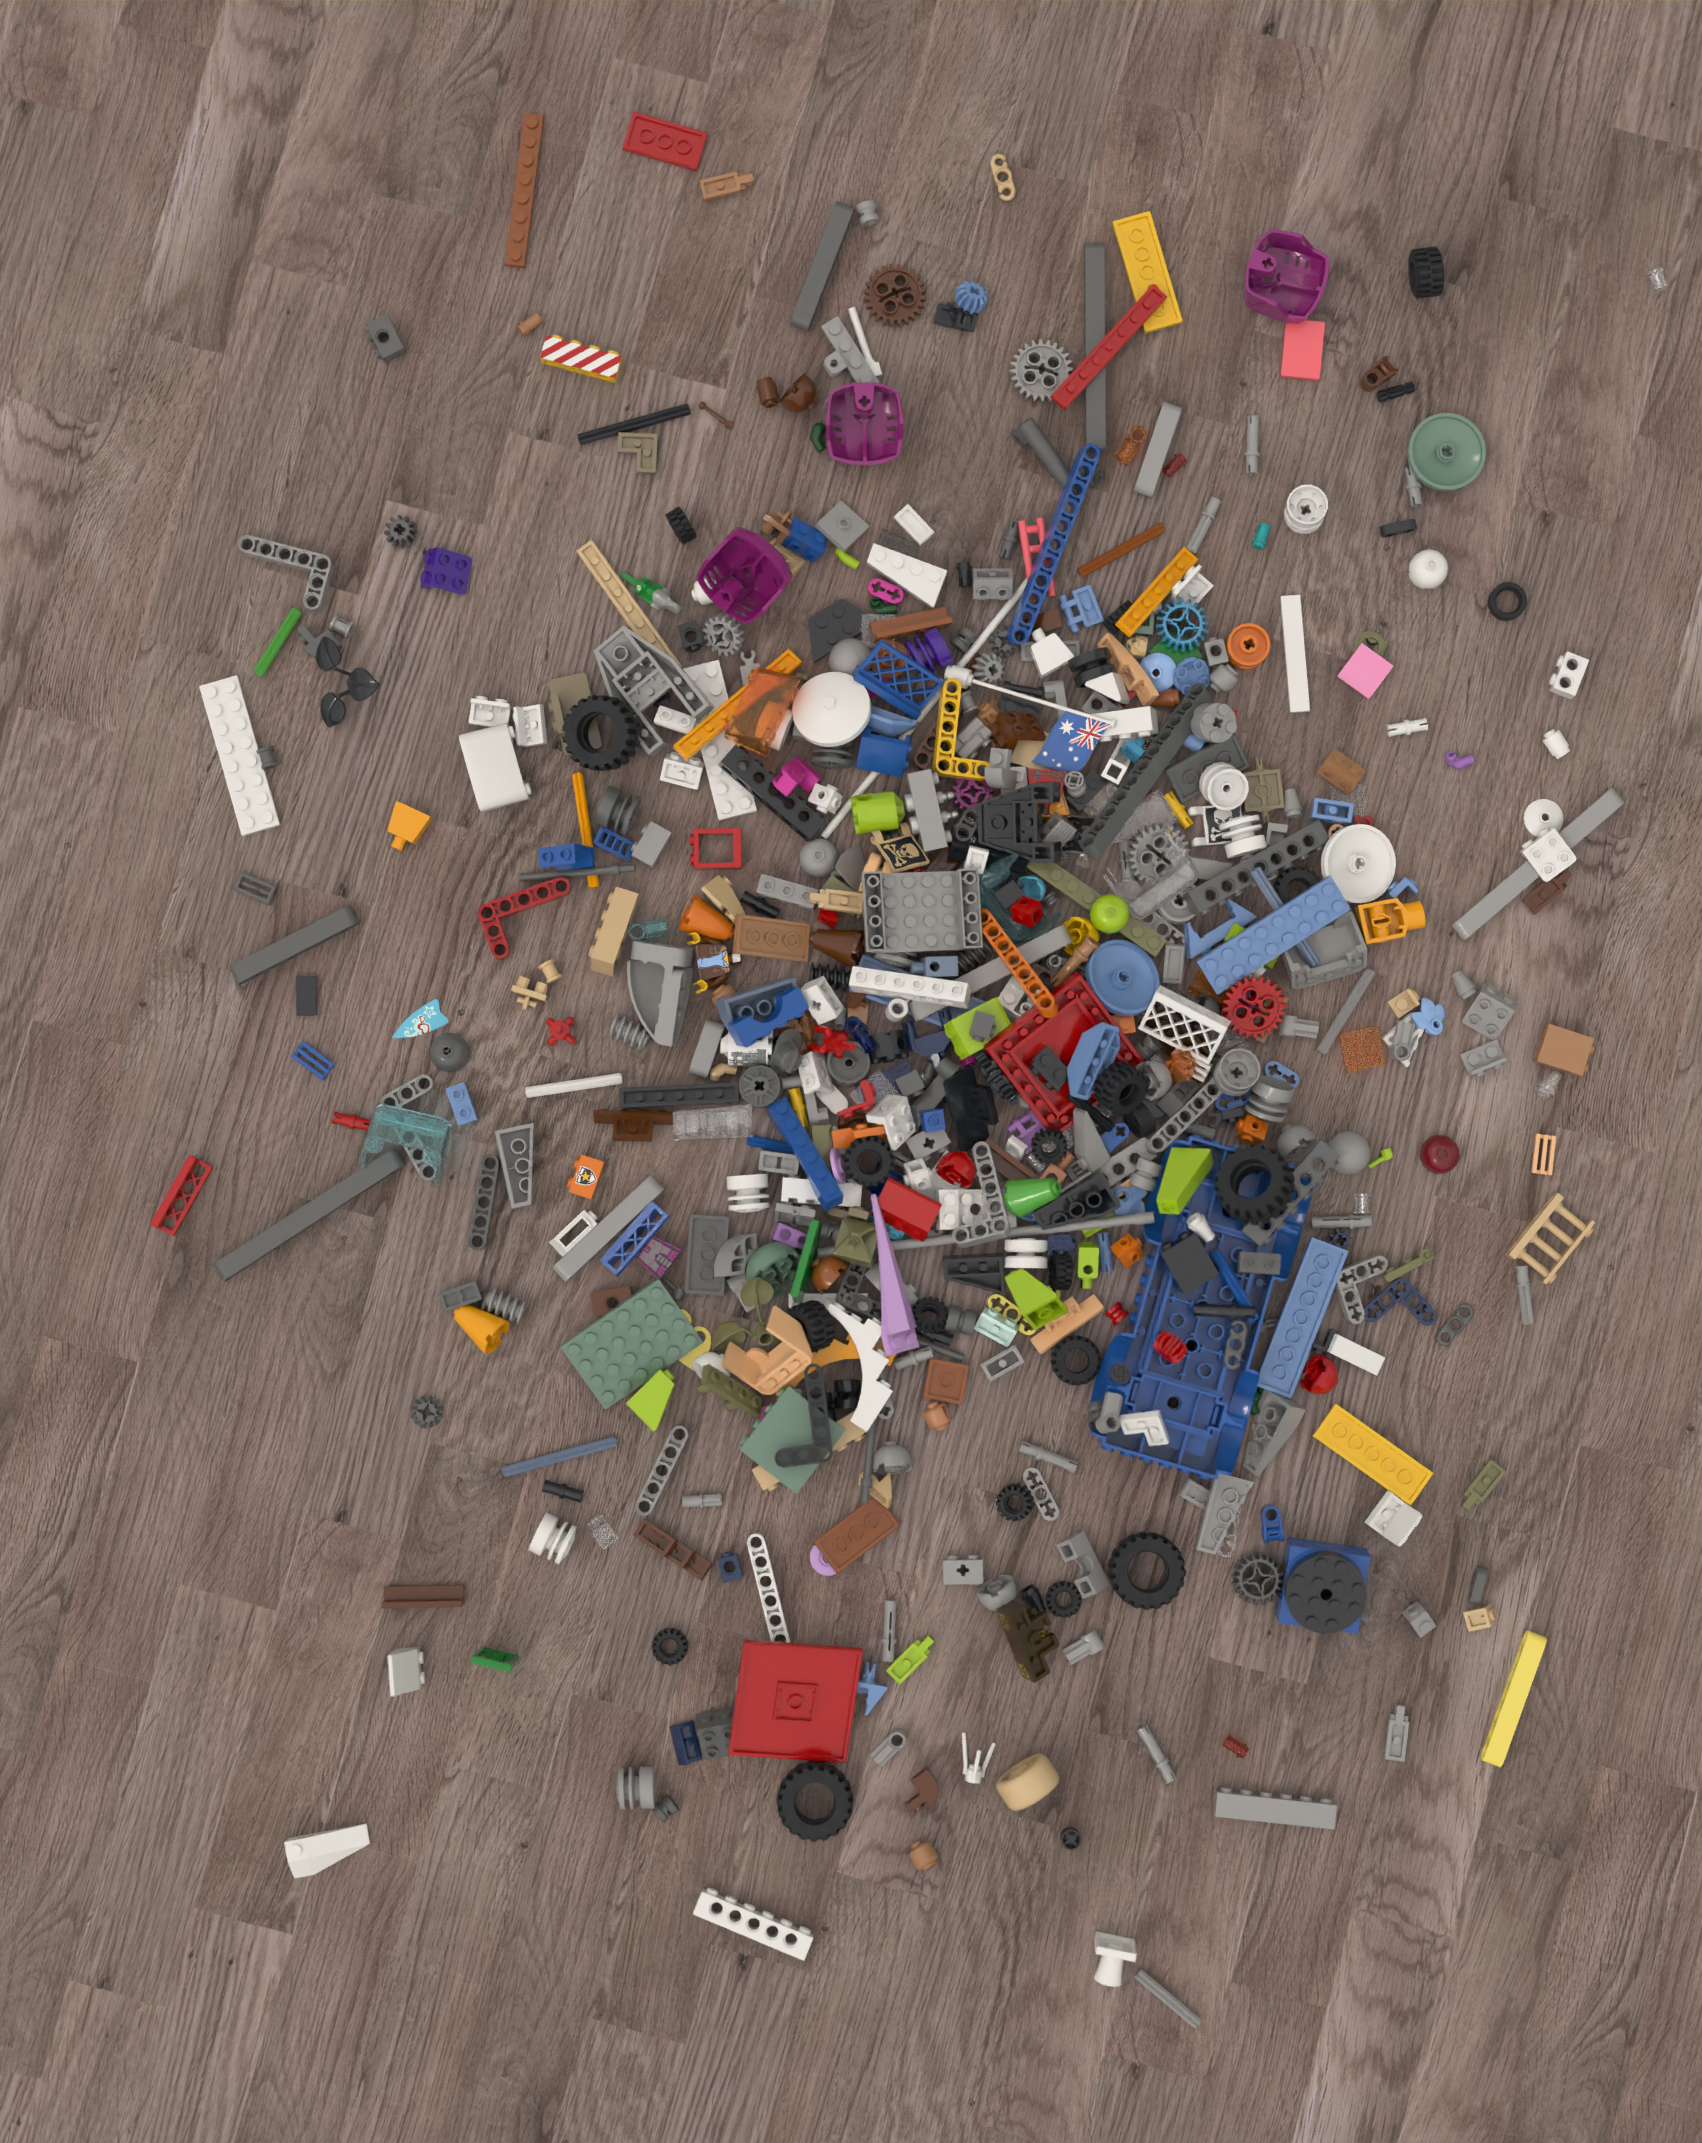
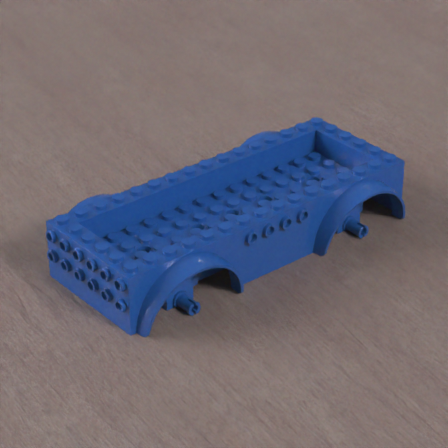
[1088,1134,1314,1480]

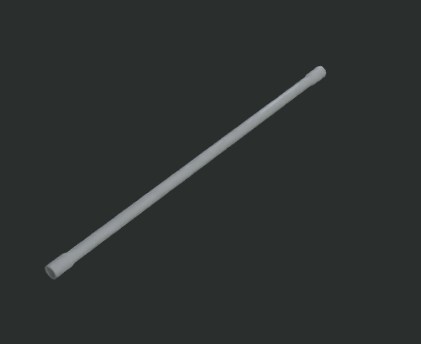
[818,1211,1154,1259]

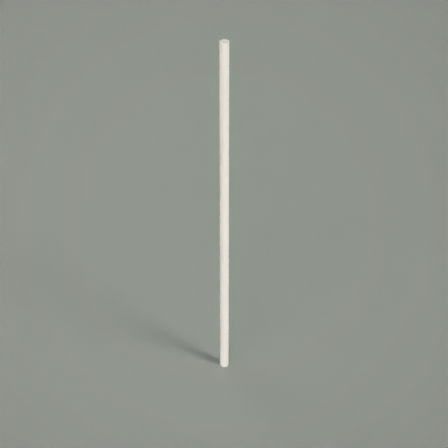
[821,578,1027,840]

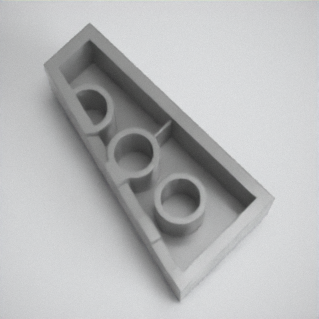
[494,1123,534,1210]

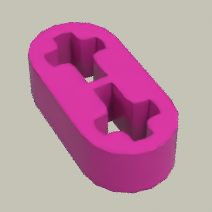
[868,579,904,605]

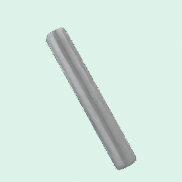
[1135,1969,1201,2028]

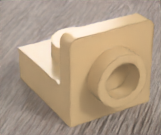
[1387,988,1420,1019]
[1463,1604,1497,1632]

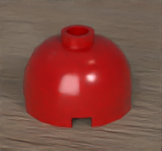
[936,1151,976,1188]
[1301,1354,1338,1395]

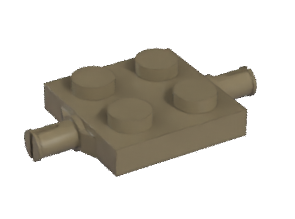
[1242,757,1285,824]

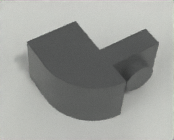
[298,624,343,659]

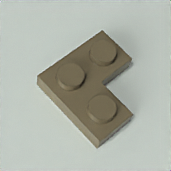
[618,432,658,474]
[827,1206,869,1223]

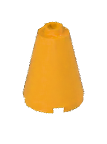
[454,1304,510,1354]

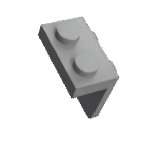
[1462,982,1517,1040]

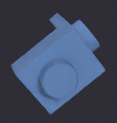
[1385,877,1419,899]

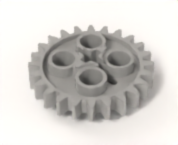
[1010,339,1073,404]
[1126,822,1190,886]

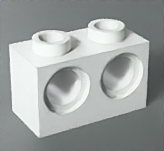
[1549,651,1589,699]

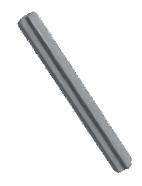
[1317,968,1375,1055]

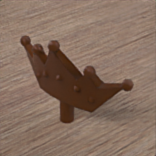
[844,991,867,1008]

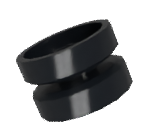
[1068,647,1117,688]

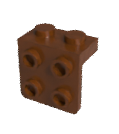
[991,711,1046,754]

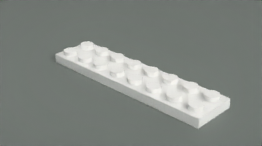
[683,660,757,821]
[199,675,281,836]

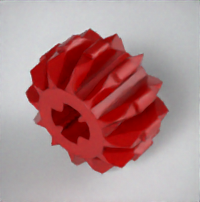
[1152,1331,1188,1364]

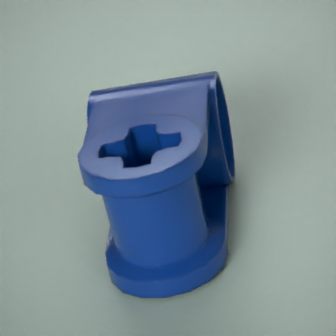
[1099,1122,1129,1154]
[1260,1504,1284,1544]

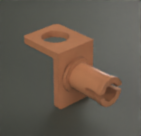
[1039,1152,1075,1184]

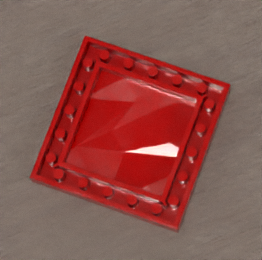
[983,972,1144,1132]

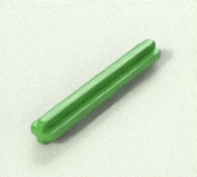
[253,607,302,677]

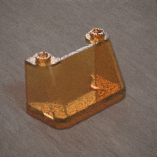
[723,667,801,757]

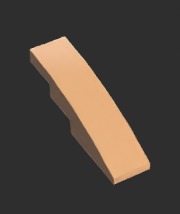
[1097,633,1159,707]

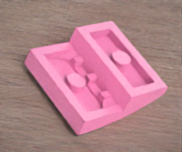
[1337,643,1393,699]

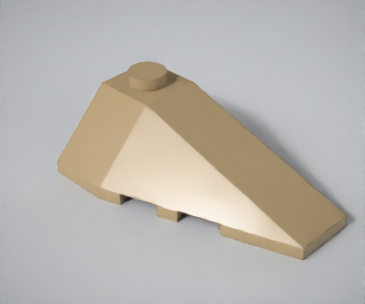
[701,875,746,925]

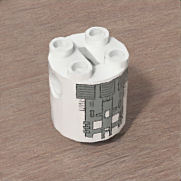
[721,1030,773,1067]

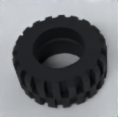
[562,695,641,771]
[1214,1144,1296,1225]
[1108,1531,1186,1610]
[777,1761,853,1842]

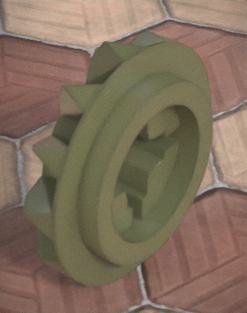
[1353,631,1385,657]

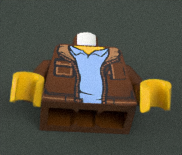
[687,932,741,994]

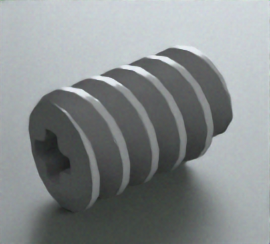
[609,1012,651,1051]
[482,1288,526,1325]

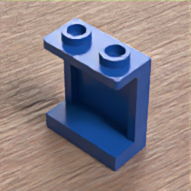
[856,726,913,777]
[538,843,596,871]

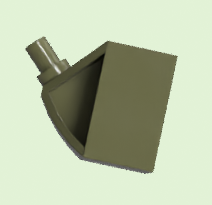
[833,1216,878,1269]

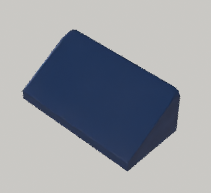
[670,1720,702,1765]

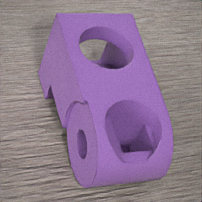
[771,1222,807,1250]

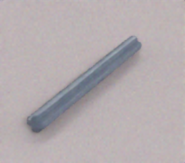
[1251,867,1320,967]
[502,1436,618,1477]

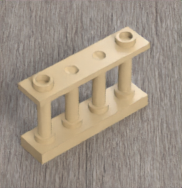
[1505,1193,1595,1284]

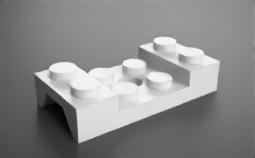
[935,1189,1017,1230]

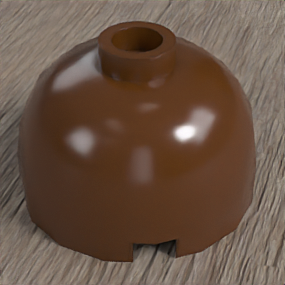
[779,374,817,413]

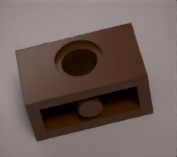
[591,1286,632,1317]

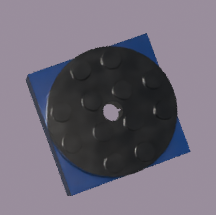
[1275,1537,1370,1634]

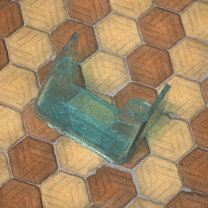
[979,853,1062,945]
[360,1104,452,1186]

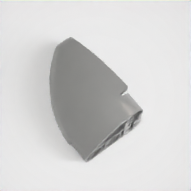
[627,941,694,1047]

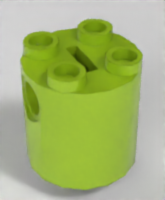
[850,790,905,835]

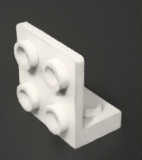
[866,1094,915,1151]

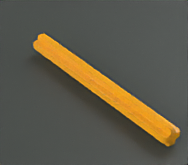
[572,772,599,888]

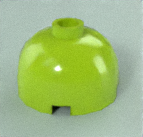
[1089,894,1130,934]

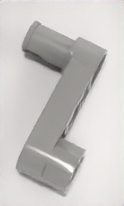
[1043,679,1067,720]
[781,1074,830,1127]

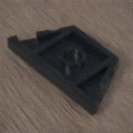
[808,599,877,663]

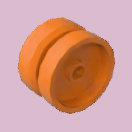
[1225,623,1271,671]

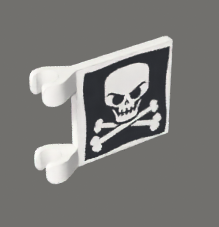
[1188,805,1242,847]

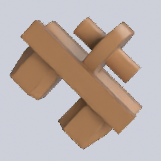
[761,510,792,544]

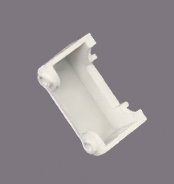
[459,723,532,812]

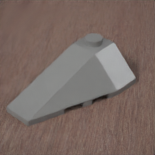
[1243,1389,1306,1476]

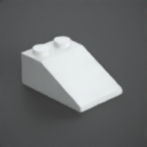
[388,1647,425,1696]

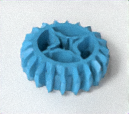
[1156,598,1209,652]

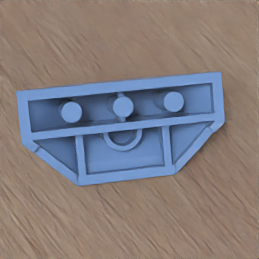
[862,705,920,739]
[1067,1022,1120,1100]

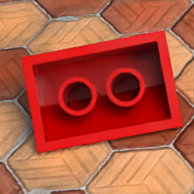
[870,1178,942,1242]

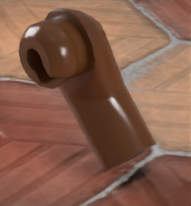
[837,1112,865,1129]

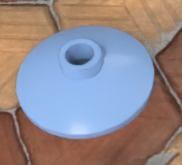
[1140,653,1176,692]

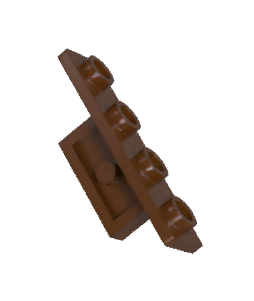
[593,1109,673,1142]

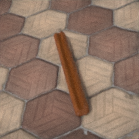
[1078,523,1165,578]

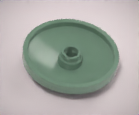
[1407,413,1486,492]

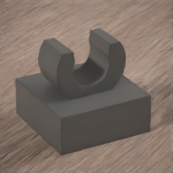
[1065,1157,1089,1182]

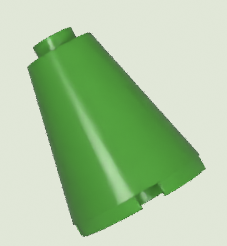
[1004,1178,1061,1218]

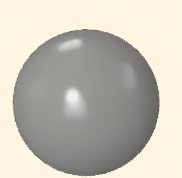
[829,638,872,676]
[1328,1131,1370,1175]

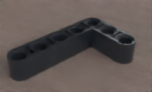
[775,1364,833,1467]

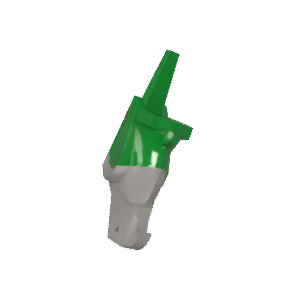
[621,572,683,615]

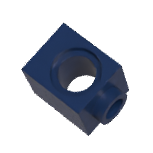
[717,1551,743,1583]

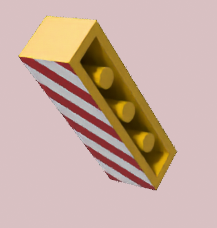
[540,335,623,384]

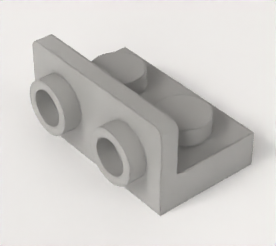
[1459,1039,1508,1078]

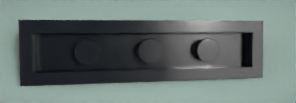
[948,839,1029,875]

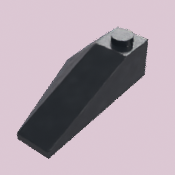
[1032,1169,1121,1230]

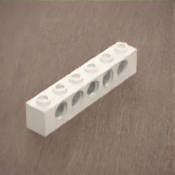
[849,966,972,1009]
[693,1887,814,1961]

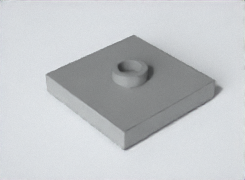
[815,501,870,553]

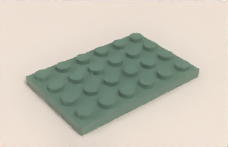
[560,1278,703,1410]

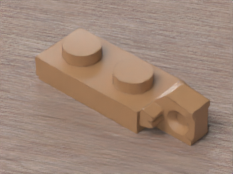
[699,171,755,201]

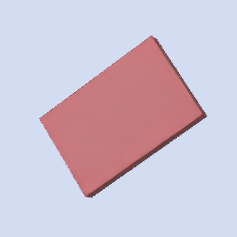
[1280,320,1325,381]

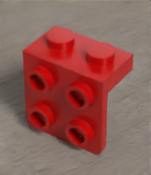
[837,1080,876,1119]

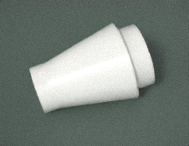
[1186,1212,1215,1242]

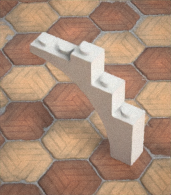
[827,1303,893,1432]

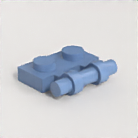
[1059,585,1104,634]

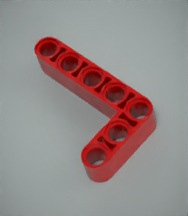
[478,877,572,960]

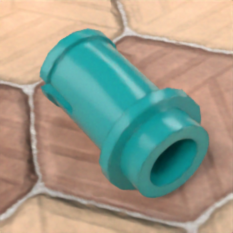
[1252,523,1271,550]

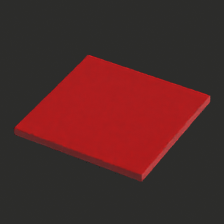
[728,1639,863,1763]

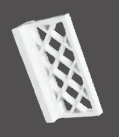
[1138,985,1231,1065]

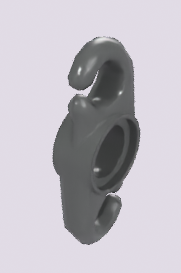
[1436,1303,1474,1346]
[1223,1319,1248,1370]

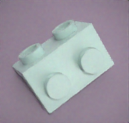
[974,1307,1020,1348]

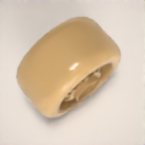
[996,1753,1059,1811]

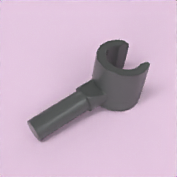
[661,1276,685,1300]

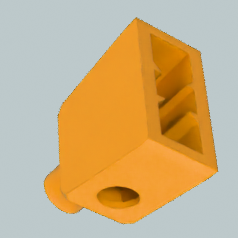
[388,801,432,851]

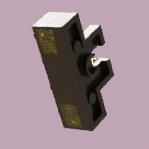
[996,1600,1060,1683]

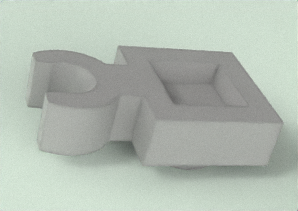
[740,650,761,686]

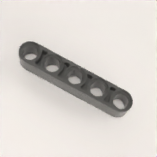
[468,1154,501,1250]

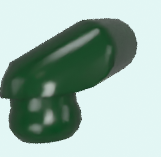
[810,423,826,453]

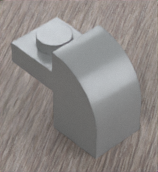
[985,748,1017,790]

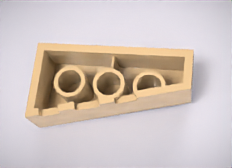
[588,887,638,977]

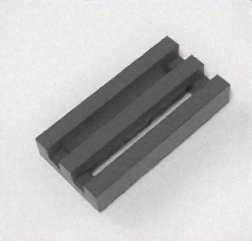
[233,872,278,905]

